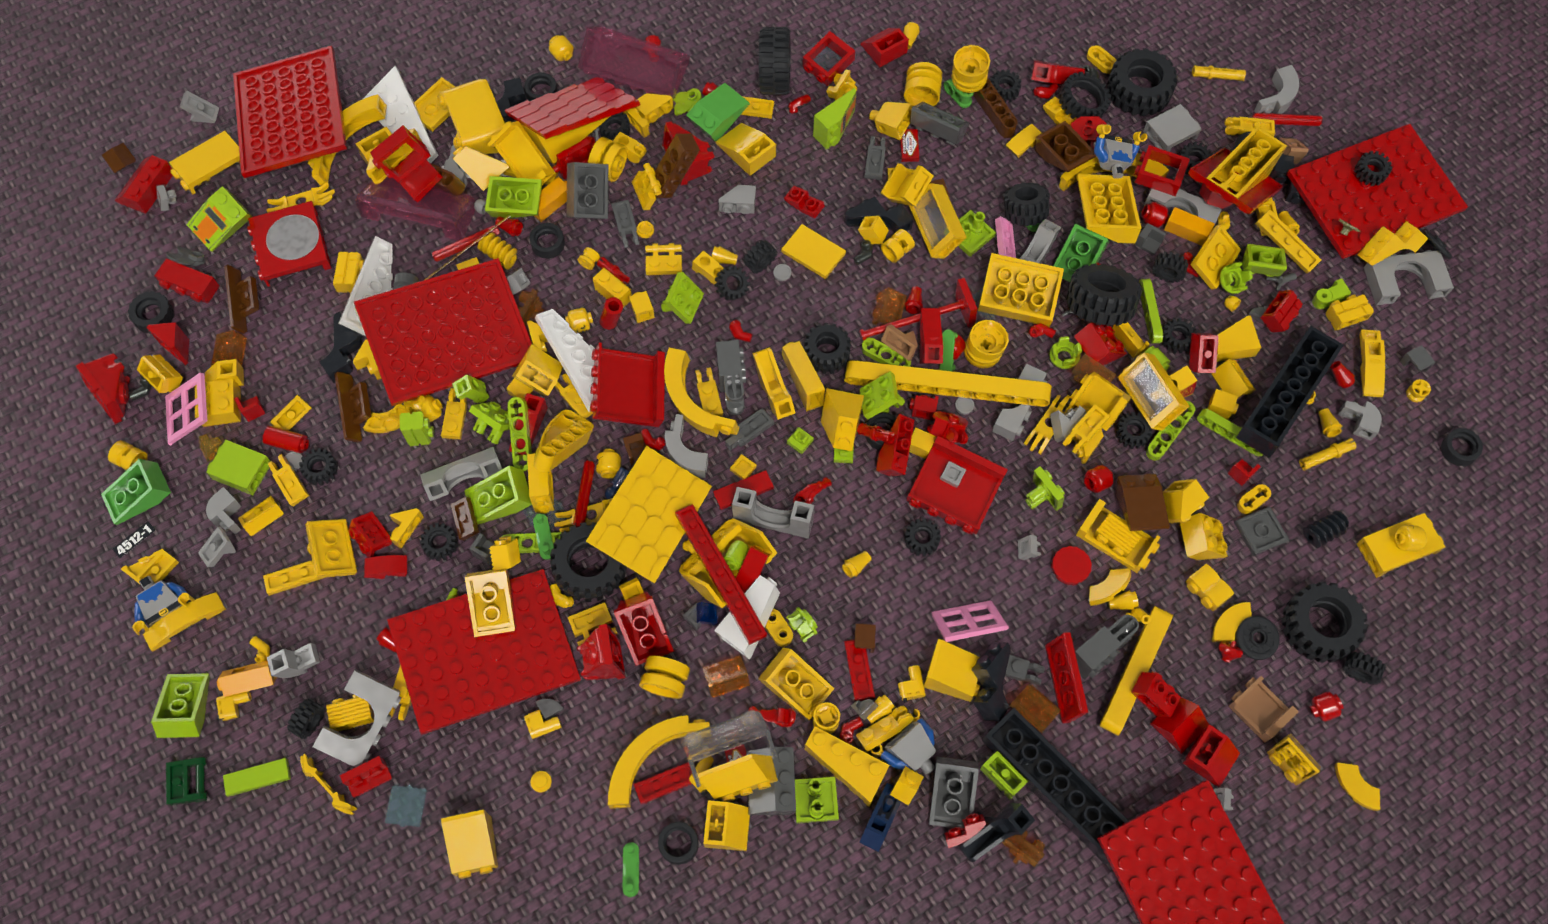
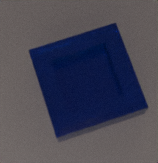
[697,602,718,625]

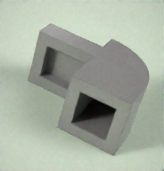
[1338,401,1382,441]
[206,487,242,535]
[267,643,320,678]

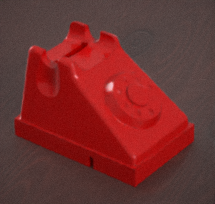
[662,121,715,186]
[76,353,131,424]
[614,591,674,666]
[576,624,626,680]

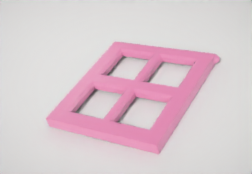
[165,373,207,446]
[931,600,1009,642]

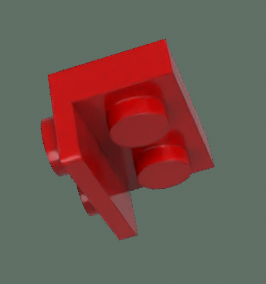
[348,511,392,558]
[339,756,392,798]

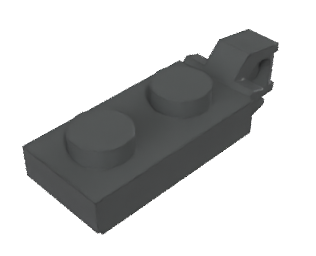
[725,408,774,451]

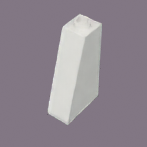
[714,575,780,659]

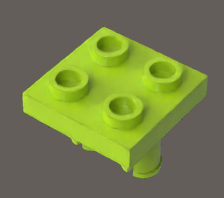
[945,210,996,257]
[661,272,704,324]
[860,371,905,419]
[469,401,517,444]
[1026,466,1065,511]
[795,777,839,823]

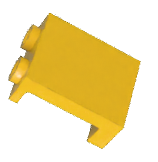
[881,163,934,207]
[1069,372,1132,431]

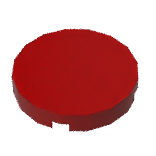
[1051,546,1092,585]

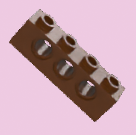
[649,133,700,198]

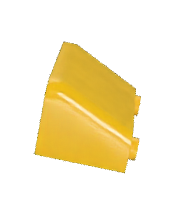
[436,79,505,154]

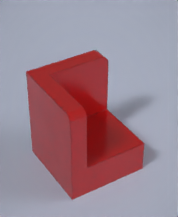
[234,396,266,422]
[1228,459,1261,486]

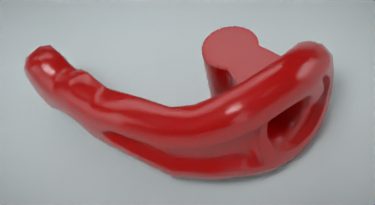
[794,477,832,504]
[748,706,796,727]

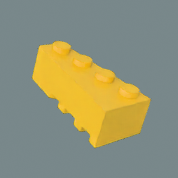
[805,726,890,807]

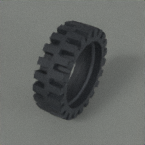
[1058,72,1111,122]

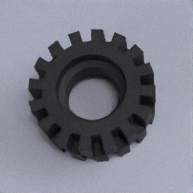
[990,69,1021,103]
[599,112,631,140]
[1180,142,1213,175]
[1354,151,1392,186]
[743,240,778,274]
[1152,252,1189,283]
[714,266,750,301]
[1162,317,1197,354]
[1115,412,1153,449]
[299,448,338,486]
[905,518,941,556]
[420,523,459,561]
[1343,652,1386,685]
[287,698,325,739]

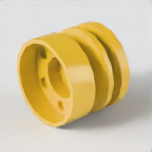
[951,45,990,93]
[904,62,943,106]
[964,320,1009,368]

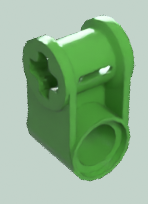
[944,79,974,108]

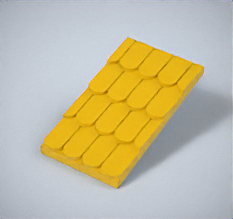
[585,446,712,583]

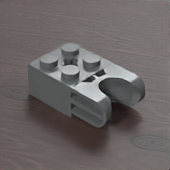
[716,340,746,415]
[1075,615,1139,680]

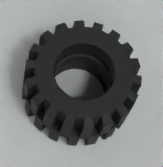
[1004,182,1050,226]
[804,323,851,374]

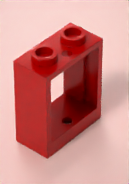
[803,31,855,86]
[370,125,431,182]
[1134,145,1190,197]

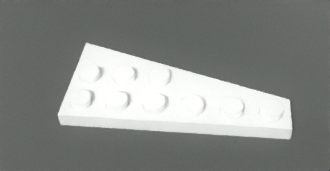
[363,66,439,163]
[339,236,393,336]
[535,309,595,412]

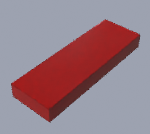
[713,470,774,510]
[736,545,770,594]
[844,640,875,702]
[634,761,695,805]

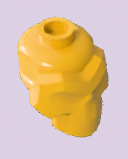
[403,395,442,422]

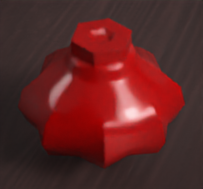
[1219,640,1243,663]

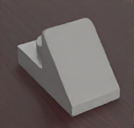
[180,91,219,123]
[1050,406,1086,443]
[198,526,236,568]

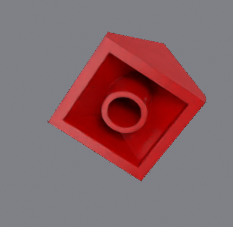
[146,322,189,365]
[1151,697,1209,754]

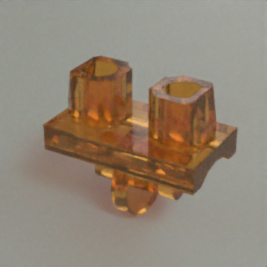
[517,289,545,326]
[1003,831,1045,867]

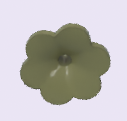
[1339,219,1360,236]

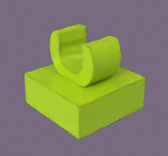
[787,427,814,454]
[834,446,854,464]

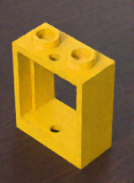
[527,453,555,514]

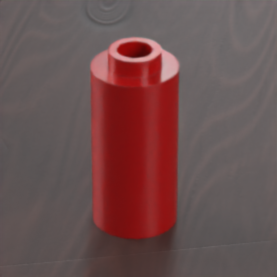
[599,297,623,330]
[263,426,309,454]

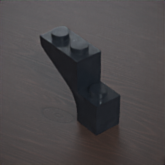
[496,77,526,123]
[1270,154,1306,205]
[844,196,914,233]
[319,312,362,383]
[972,642,1011,721]
[957,803,1035,862]

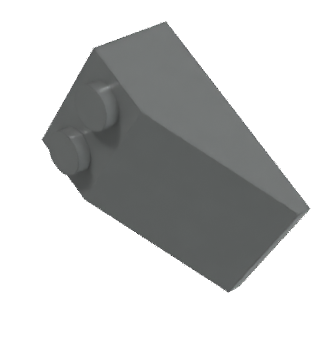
[929,756,979,829]

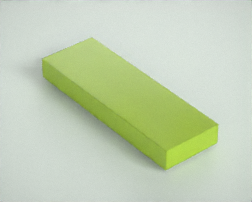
[223,758,291,797]

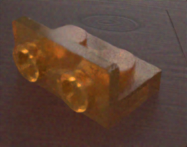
[872,287,907,325]
[211,330,247,366]
[1072,354,1116,385]
[702,655,750,698]
[1010,684,1061,733]

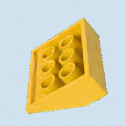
[1077,174,1141,243]
[978,253,1064,327]

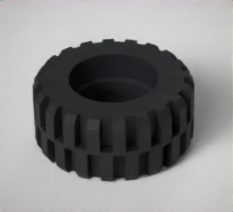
[759,27,791,95]
[1107,48,1178,116]
[1066,264,1142,326]
[550,522,627,602]
[1282,582,1368,663]

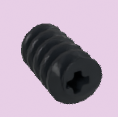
[1303,510,1349,548]

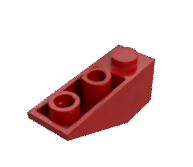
[1031,60,1085,84]
[920,308,943,364]
[509,393,548,456]
[876,414,915,477]

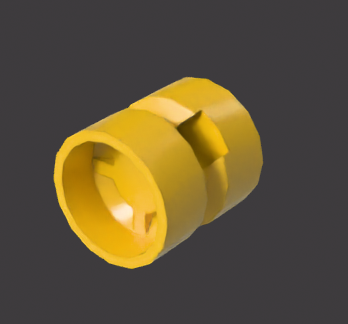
[881,229,915,263]
[108,440,148,470]
[812,702,840,734]

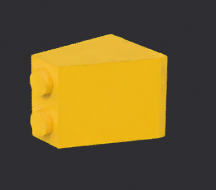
[821,388,864,451]
[924,639,980,702]
[441,809,498,879]

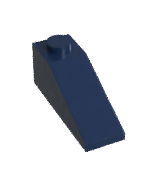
[859,783,901,852]

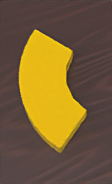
[363,404,413,433]
[1089,568,1131,606]
[1212,602,1252,642]
[1335,763,1380,811]

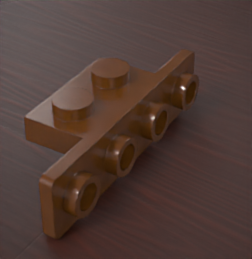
[224,264,259,334]
[335,372,372,443]

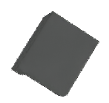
[1135,223,1166,255]
[1400,345,1436,372]
[469,533,494,565]

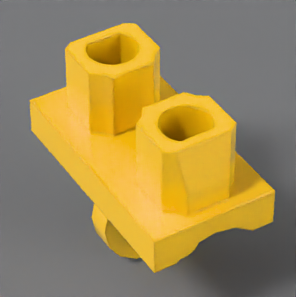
[826,70,857,101]

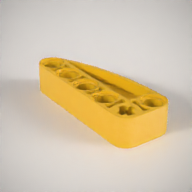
[534,410,594,472]

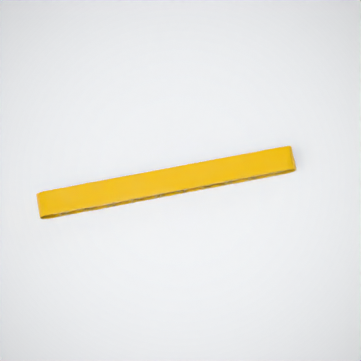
[844,361,1052,407]

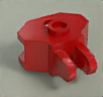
[1071,116,1108,150]
[927,411,968,444]

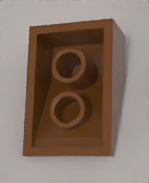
[1035,121,1096,172]
[1115,474,1170,531]

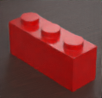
[154,258,219,304]

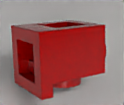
[909,395,939,421]

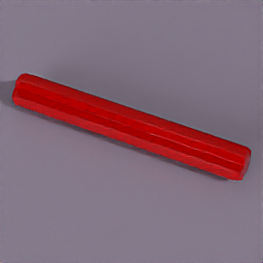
[1252,113,1322,126]
[432,225,500,262]
[573,461,595,528]

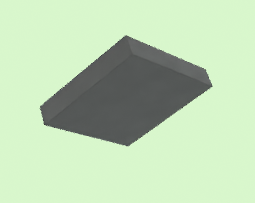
[1234,506,1289,556]

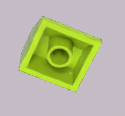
[1242,244,1287,277]

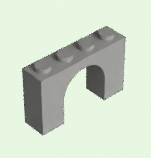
[1364,250,1454,305]
[732,487,814,539]
[313,669,402,767]

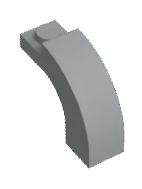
[1254,65,1299,114]
[1019,219,1061,264]
[665,414,709,478]

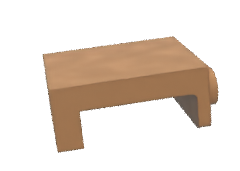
[1228,676,1299,743]

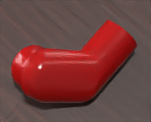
[1033,83,1059,99]
[788,94,811,113]
[729,320,752,342]
[1028,323,1056,338]
[640,429,666,450]
[839,717,863,744]

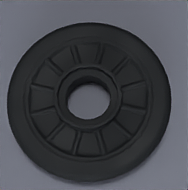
[1423,229,1452,259]
[1236,616,1280,660]

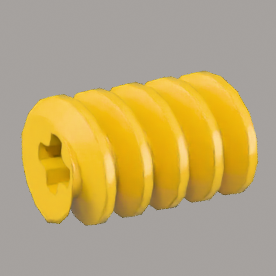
[477,232,518,270]

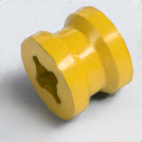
[577,247,600,270]
[1406,379,1431,402]

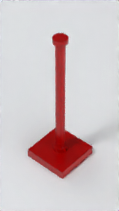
[859,278,978,341]

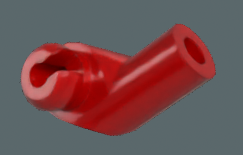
[1183,252,1199,277]

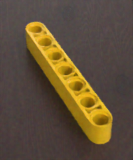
[1099,606,1173,736]

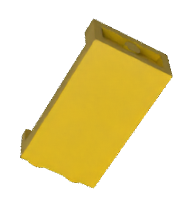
[487,121,556,186]
[169,131,240,195]
[1076,499,1160,573]
[1357,513,1445,578]

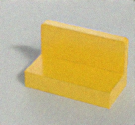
[1211,359,1256,399]

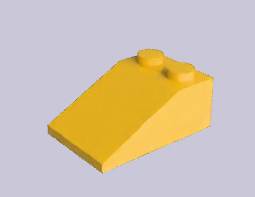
[465,569,515,637]
[758,647,834,720]

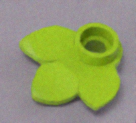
[673,88,702,116]

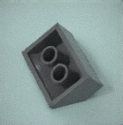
[910,102,969,145]
[567,162,608,219]
[746,747,796,815]

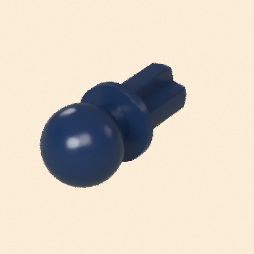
[605,467,629,500]

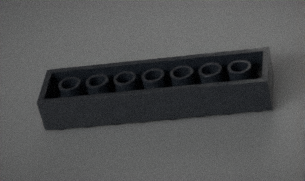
[1236,326,1344,458]
[982,708,1128,865]

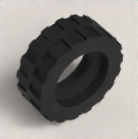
[128,291,174,333]

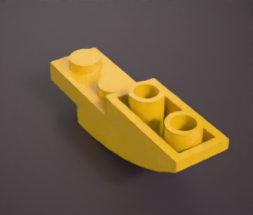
[1359,329,1385,397]

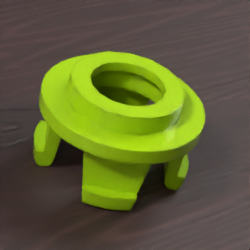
[1220,262,1253,294]
[1049,336,1082,369]
[786,607,818,642]

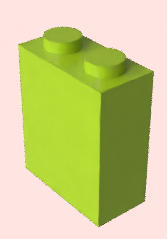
[206,440,270,496]

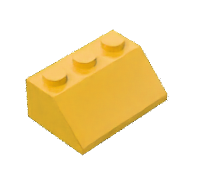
[697,754,778,802]

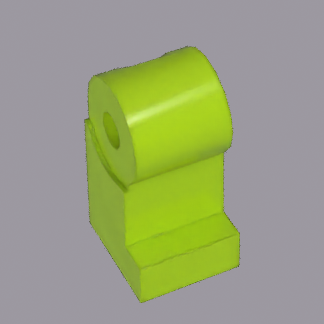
[1312,278,1351,310]
[452,375,489,403]

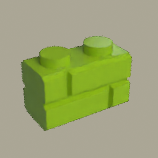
[400,411,434,446]
[980,751,1028,800]

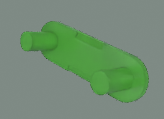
[940,329,958,372]
[533,514,554,560]
[623,842,639,897]

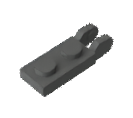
[864,136,886,180]
[611,200,639,248]
[1005,655,1045,685]

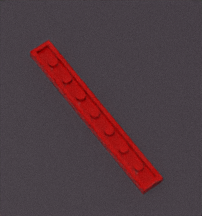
[675,504,767,645]

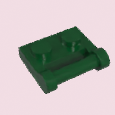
[166,757,207,806]

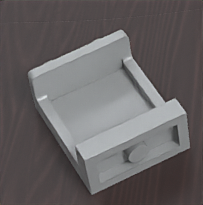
[1143,104,1202,152]

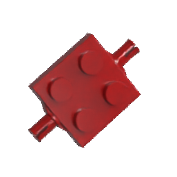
[552,138,594,180]

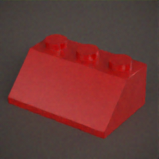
[115,155,173,214]

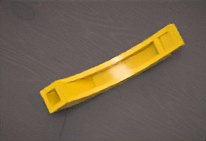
[308,94,387,186]
[1059,153,1169,191]
[664,347,739,437]
[608,715,711,809]

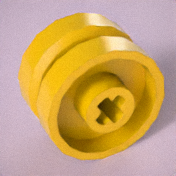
[588,137,628,182]
[639,656,690,699]

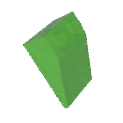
[686,83,750,142]
[1054,224,1109,282]
[101,459,171,525]

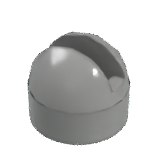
[474,199,486,215]

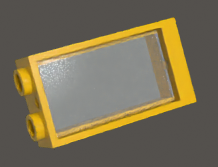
[909,183,967,259]
[1118,352,1190,431]

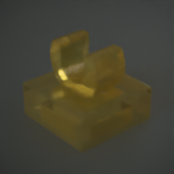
[199,434,222,462]

